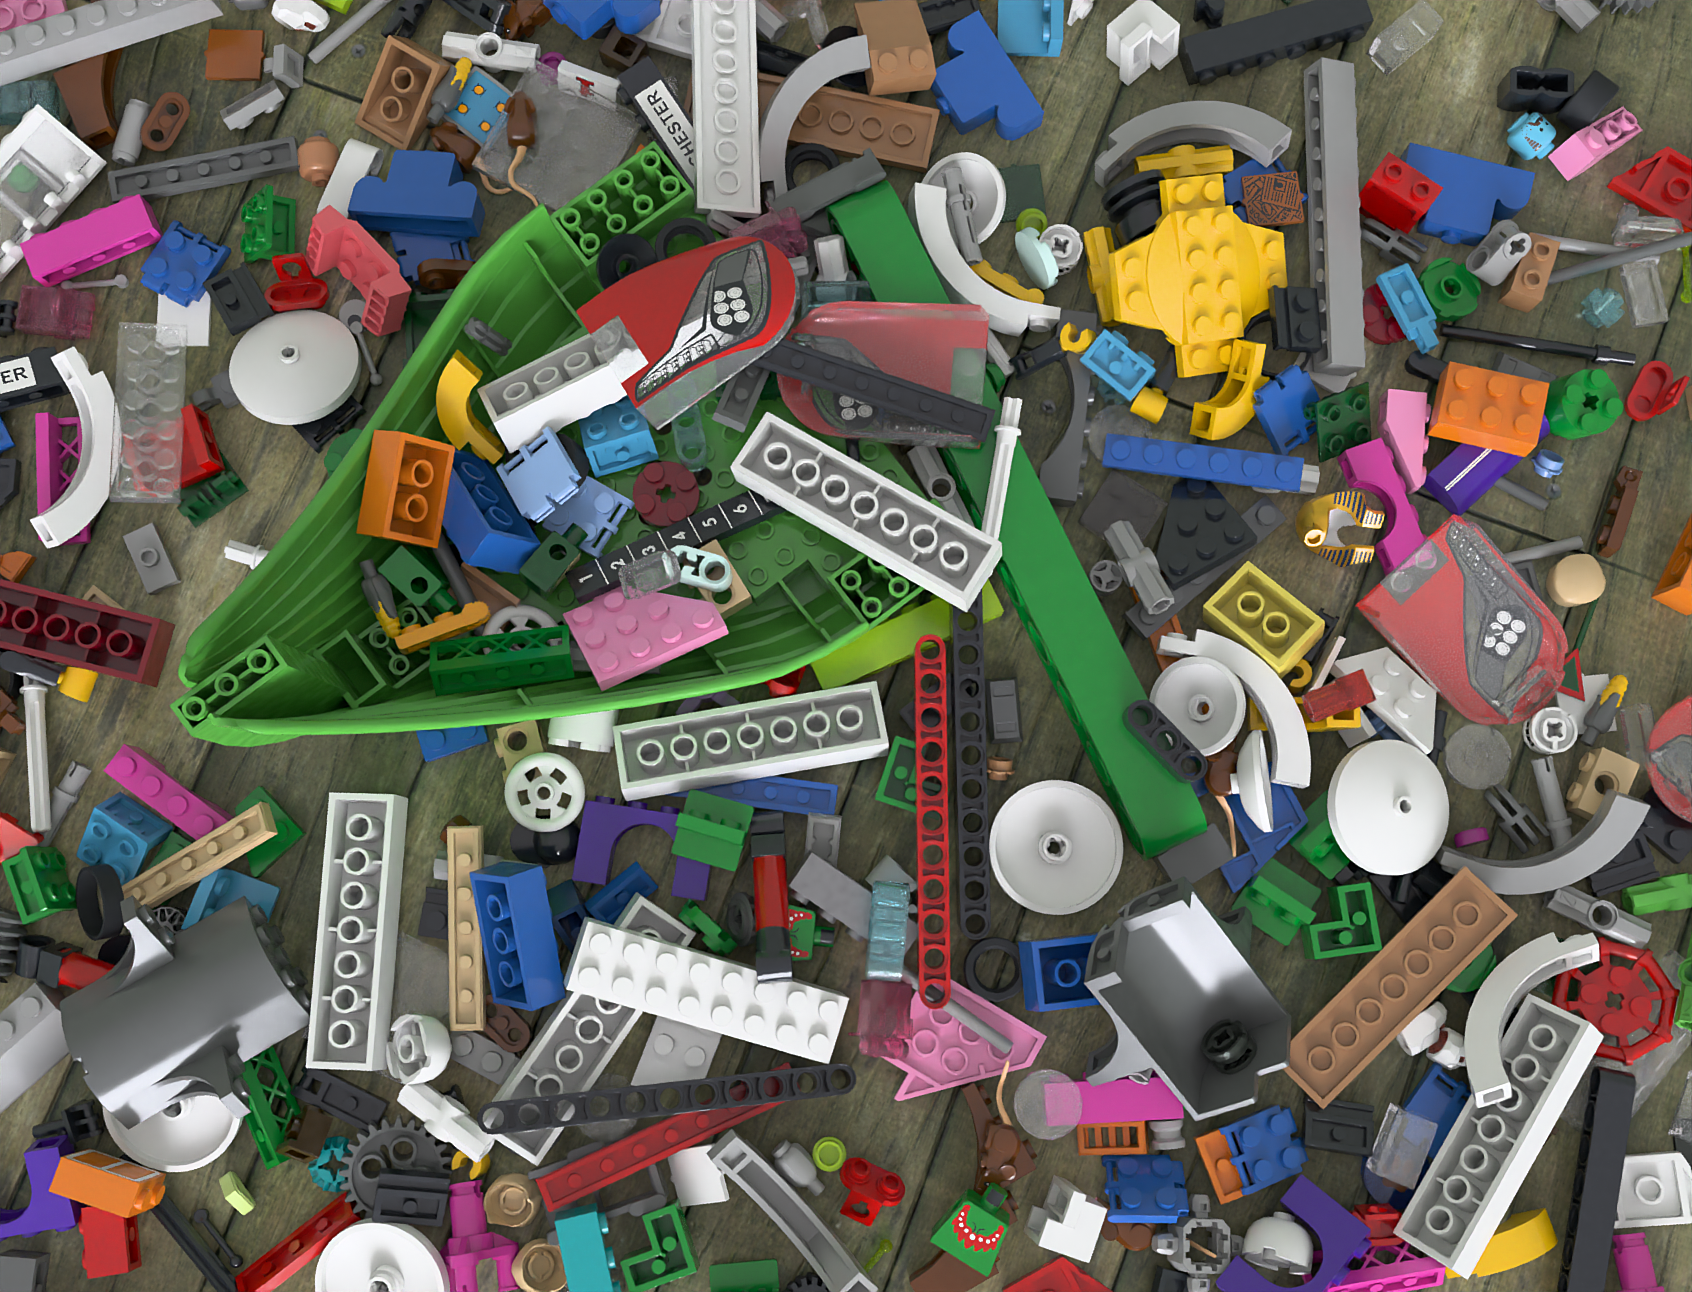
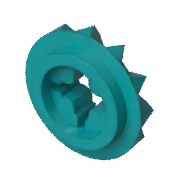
[307,1136,364,1193]

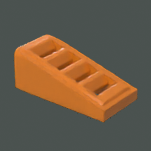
[1076,1120,1149,1156]

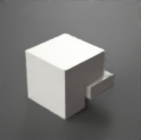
[1106,0,1180,86]
[1023,1175,1107,1263]

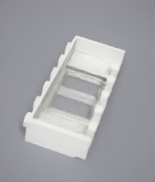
[0,104,107,282]

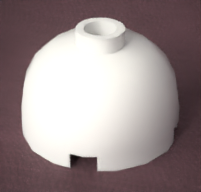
[386,1014,452,1084]
[1242,1212,1313,1275]

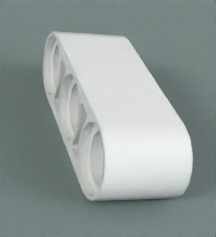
[317,138,384,220]

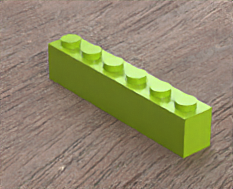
[810,579,1004,690]

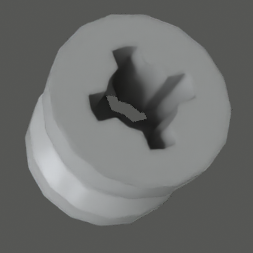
[1087,560,1122,596]
[1149,1118,1186,1150]

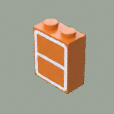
[49,1148,166,1218]

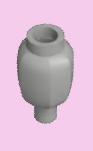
[771,1139,825,1196]

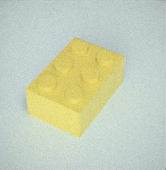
[1203,561,1325,679]

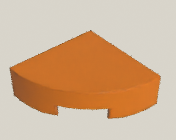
[0,551,37,583]

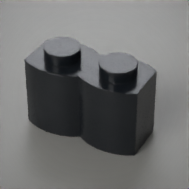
[1497,66,1575,114]

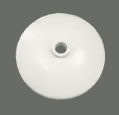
[922,152,1006,250]
[1149,656,1246,756]
[1230,730,1273,832]

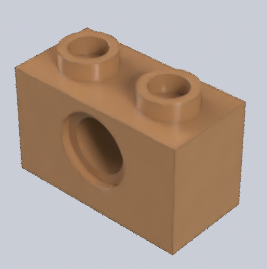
[1498,232,1561,313]

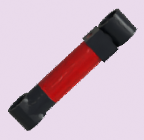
[750,810,793,984]
[15,934,116,990]

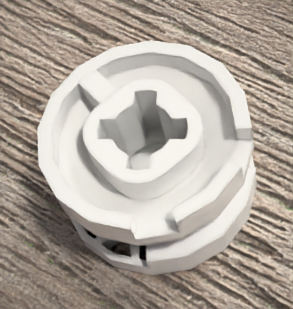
[1039,224,1083,275]
[1522,707,1578,755]

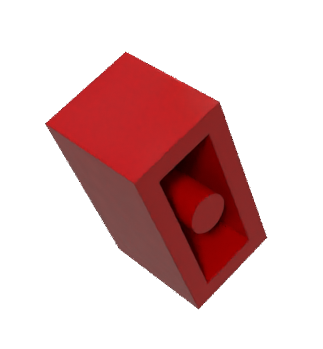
[78,1205,142,1279]

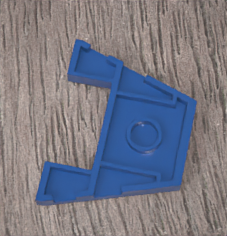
[1186,762,1309,894]

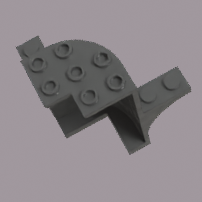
[1084,876,1291,1121]
[60,895,312,1130]

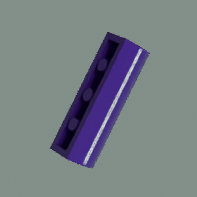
[1423,414,1550,518]

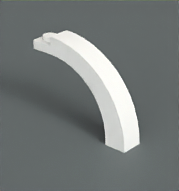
[908,182,1061,337]
[30,347,122,549]
[1156,629,1311,789]
[1464,932,1599,1108]

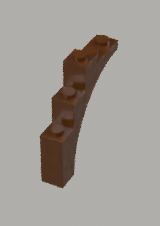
[53,0,124,151]
[909,1082,1038,1292]

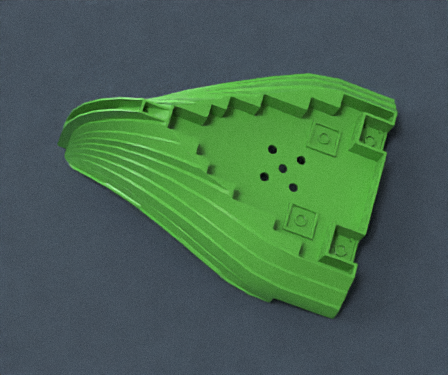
[169,141,945,747]

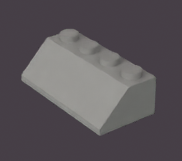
[0,982,70,1114]

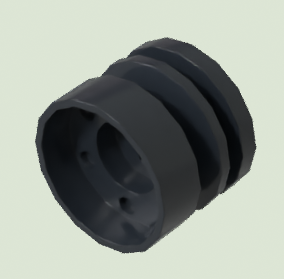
[1101,169,1166,247]

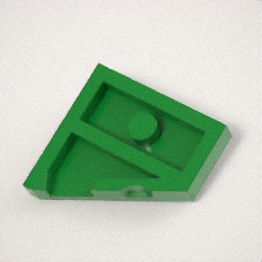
[234,786,307,878]

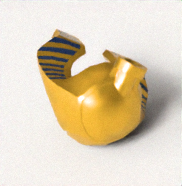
[1295,491,1385,567]

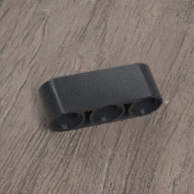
[1122,700,1208,784]

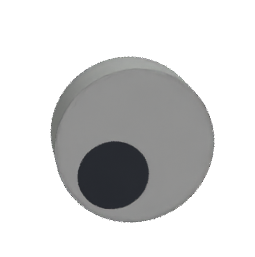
[339,299,368,332]

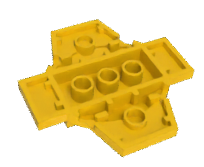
[1108,174,1288,378]

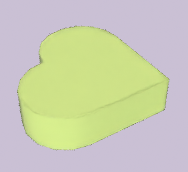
[219,1171,256,1215]

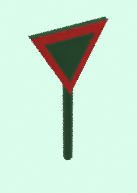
[1537,596,1600,702]

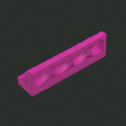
[35,412,91,546]
[1302,1241,1446,1292]

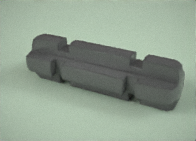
[464,317,512,356]

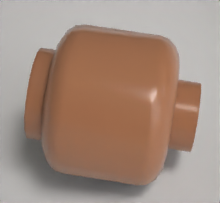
[297,136,339,187]

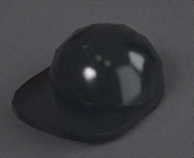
[510,815,581,865]

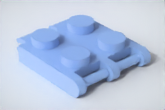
[496,426,581,523]
[542,476,635,559]

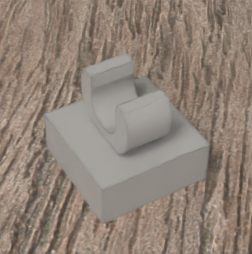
[264,44,304,88]

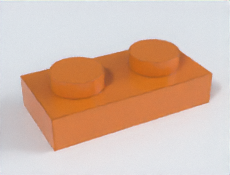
[1193,1127,1245,1205]

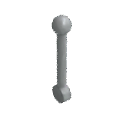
[61,274,129,293]
[350,321,383,386]

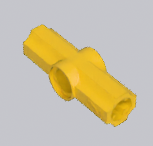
[1134,145,1234,179]
[1082,226,1123,327]

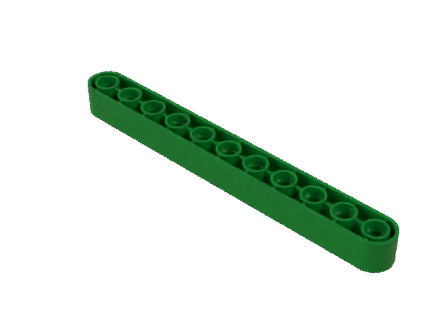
[825,179,1207,861]

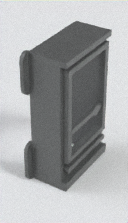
[767,148,886,252]
[527,1134,669,1246]

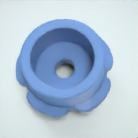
[1531,449,1565,478]

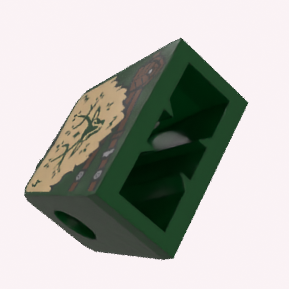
[519,523,588,601]

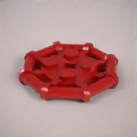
[1551,936,1680,1066]

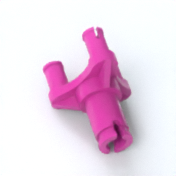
[439,1180,520,1292]
[1612,1232,1665,1292]

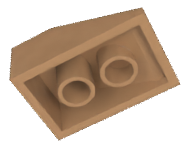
[853,0,937,96]
[354,35,455,150]

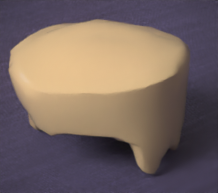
[1546,554,1606,607]
[483,1172,542,1227]
[511,1238,567,1292]

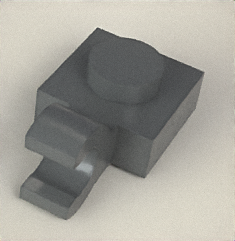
[191,369,241,412]

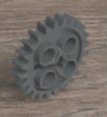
[339,1114,453,1225]

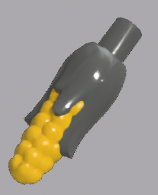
[426,57,472,124]
[359,559,401,639]
[1580,675,1628,747]

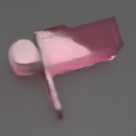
[727,201,809,266]
[15,285,96,341]
[848,979,913,1059]

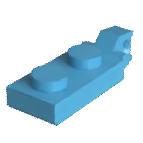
[1375,263,1439,354]

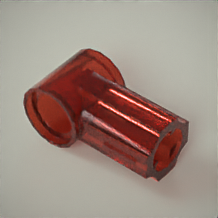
[1301,669,1377,723]

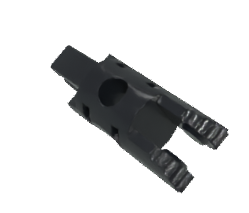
[381,0,433,40]

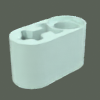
[666,545,733,592]

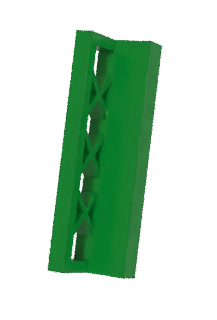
[429,625,575,696]
[242,1045,301,1170]

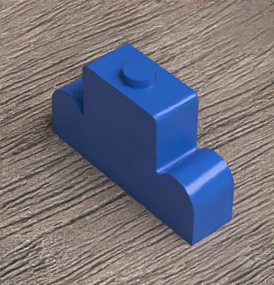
[542,0,661,40]
[931,10,1044,141]
[1400,143,1535,246]
[347,150,485,237]

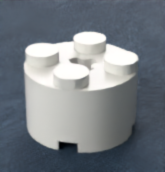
[547,709,619,753]

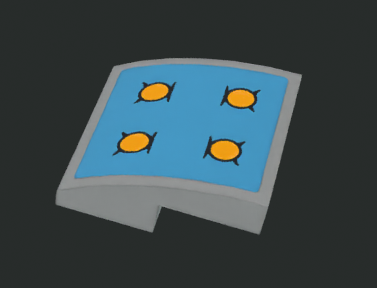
[441,65,514,154]

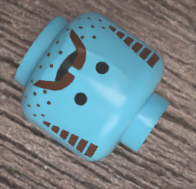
[1506,112,1556,160]

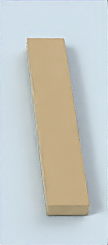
[122,802,278,909]
[447,825,486,1031]

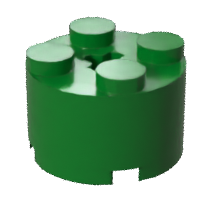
[1544,369,1623,440]

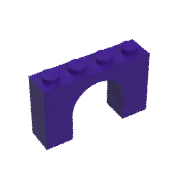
[572,795,713,901]
[0,1134,87,1242]
[1215,1174,1372,1292]

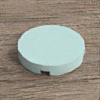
[1015,227,1059,290]

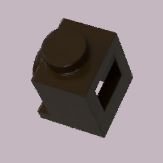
[598,25,651,73]
[275,1105,333,1164]

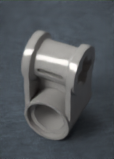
[1466,219,1532,286]
[865,854,927,914]

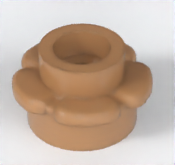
[987,756,1015,780]

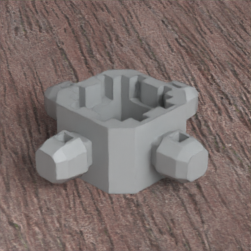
[1152,1193,1244,1292]

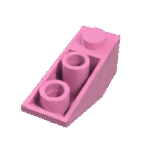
[1548,106,1643,181]
[1377,389,1431,495]

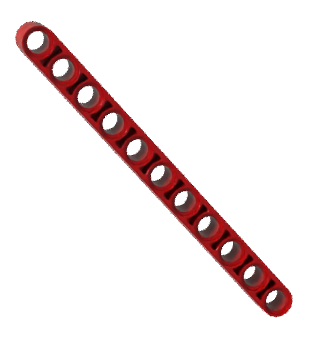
[913,634,951,1010]

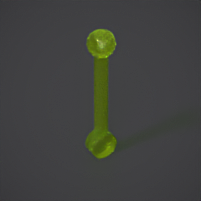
[1680,245,1692,303]
[864,1239,893,1273]

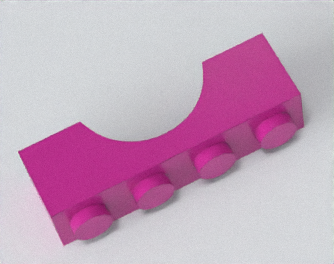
[1337,437,1432,576]
[103,744,234,840]

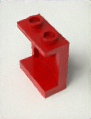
[1359,152,1443,241]
[123,404,225,500]

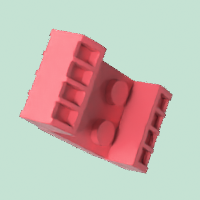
[305,205,412,337]

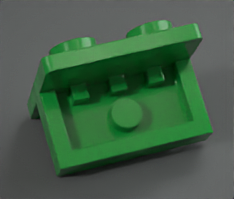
[240,184,296,264]
[671,789,754,871]
[1287,790,1351,881]
[1,846,77,925]
[1231,857,1321,946]
[709,1258,780,1292]

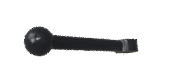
[194,1208,243,1268]

